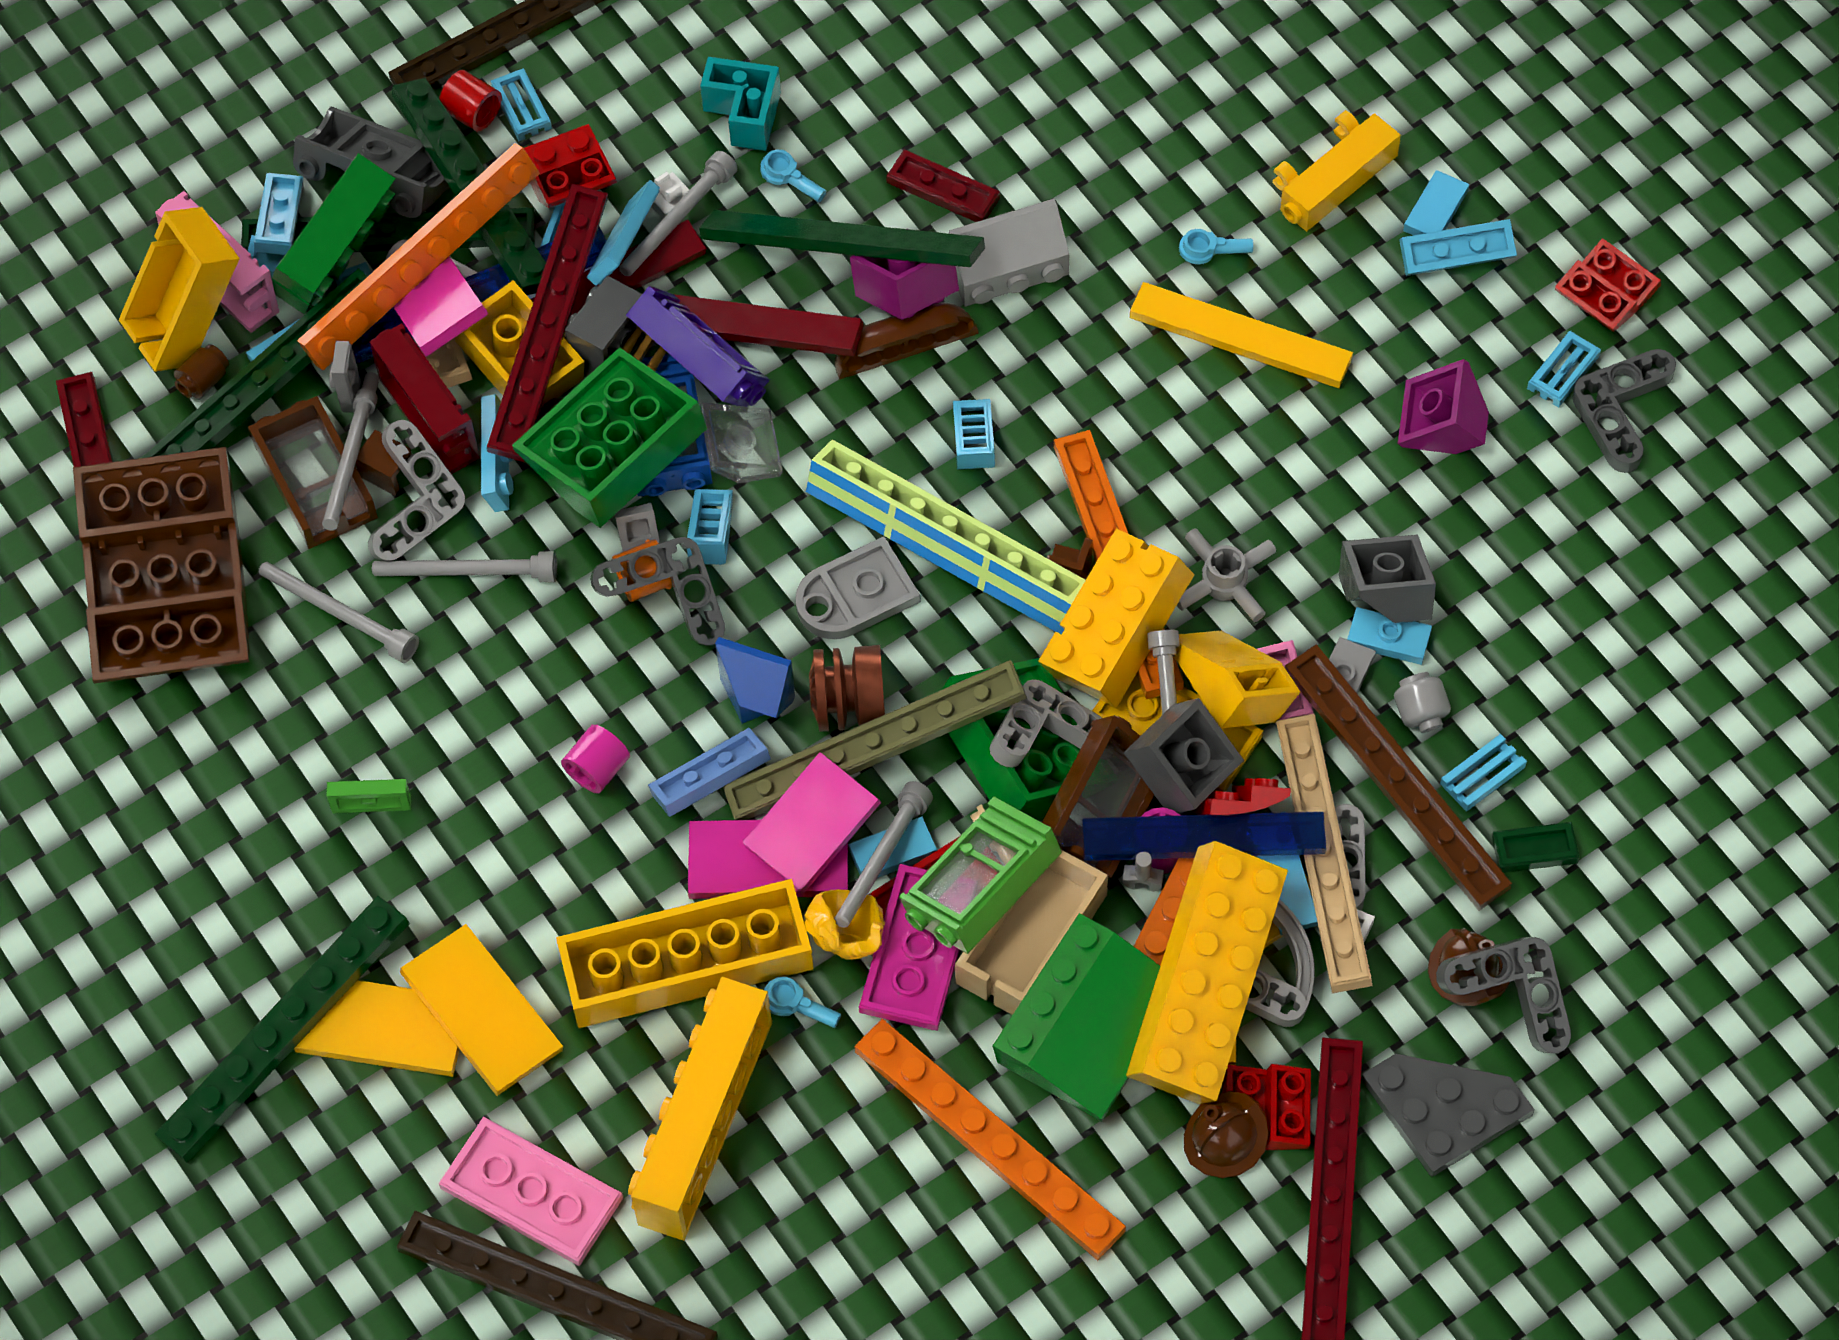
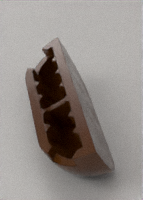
[835,302,979,380]

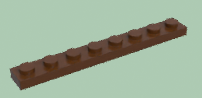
[1285,644,1512,911]

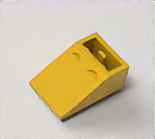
[1173,630,1300,729]

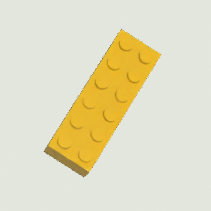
[1126,841,1288,1104]
[556,879,814,1029]
[628,977,772,1241]

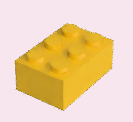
[455,280,584,407]

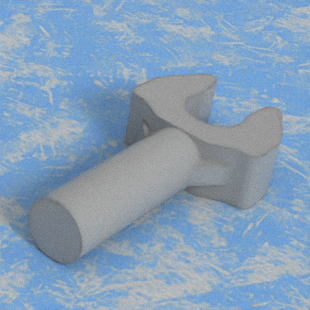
[1122,852,1164,892]

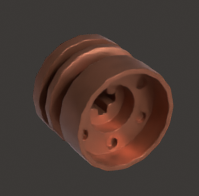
[809,645,885,732]

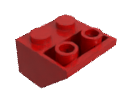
[524,124,617,208]

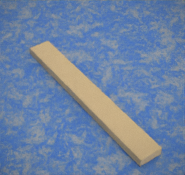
[1276,713,1372,994]

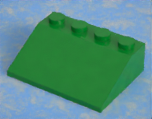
[512,347,707,528]
[941,658,1118,821]
[992,913,1160,1122]

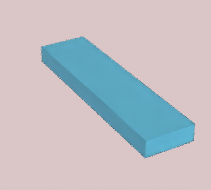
[586,180,660,286]

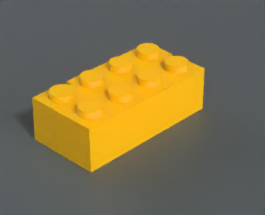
[119,207,240,372]
[1038,528,1194,708]

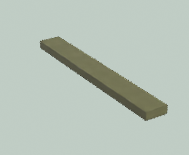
[723,660,1027,820]

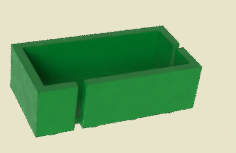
[272,153,396,315]

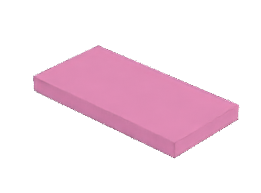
[439,1116,623,1266]

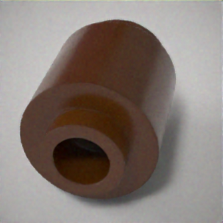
[174,344,229,399]

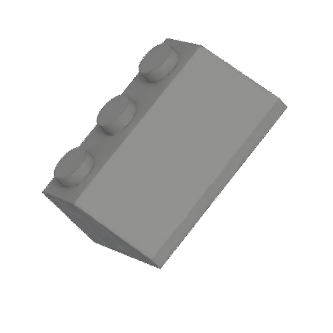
[949,199,1069,306]

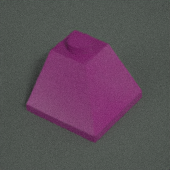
[1397,359,1489,454]

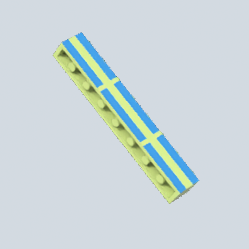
[806,439,1086,634]

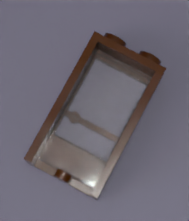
[248,396,378,549]
[1042,715,1154,878]

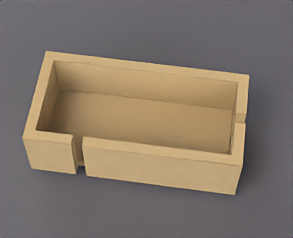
[955,850,1108,1015]

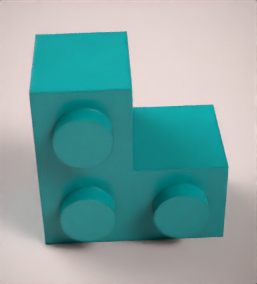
[700,57,781,151]

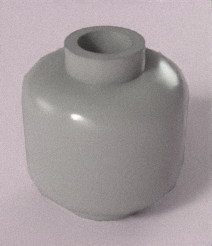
[1394,672,1451,733]

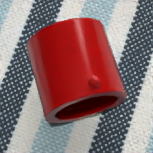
[439,70,502,132]

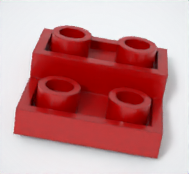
[1554,238,1661,332]
[1192,778,1291,815]
[1222,1064,1311,1150]

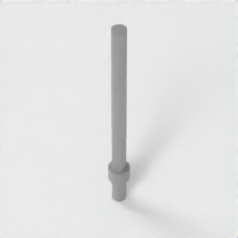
[322,372,379,531]

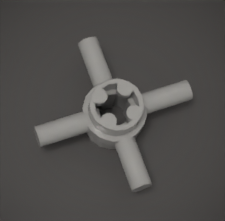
[1177,528,1276,622]

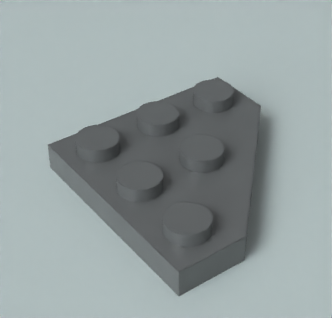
[1361,1054,1535,1178]

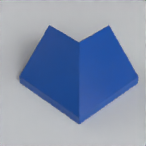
[715,637,795,724]

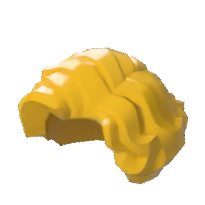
[804,889,885,960]

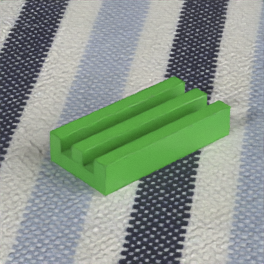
[327,779,411,813]

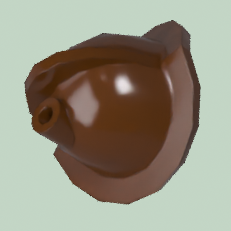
[1428,928,1510,1006]
[1184,1091,1269,1178]

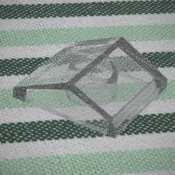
[700,402,783,483]

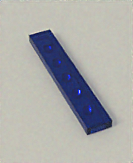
[1082,812,1326,861]

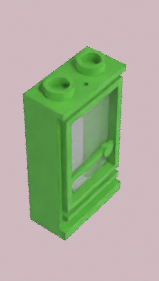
[899,797,1062,954]

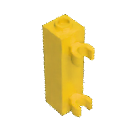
[1273,110,1401,232]

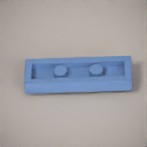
[648,728,771,817]

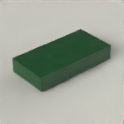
[1492,822,1580,873]

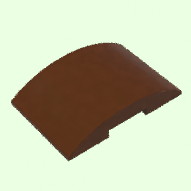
[73,447,249,684]

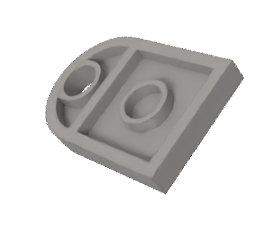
[796,536,921,639]

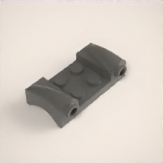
[293,106,450,218]

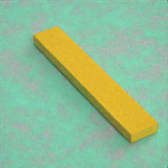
[1129,282,1353,388]

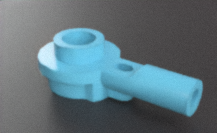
[760,149,827,202]
[1179,229,1253,264]
[764,977,841,1028]

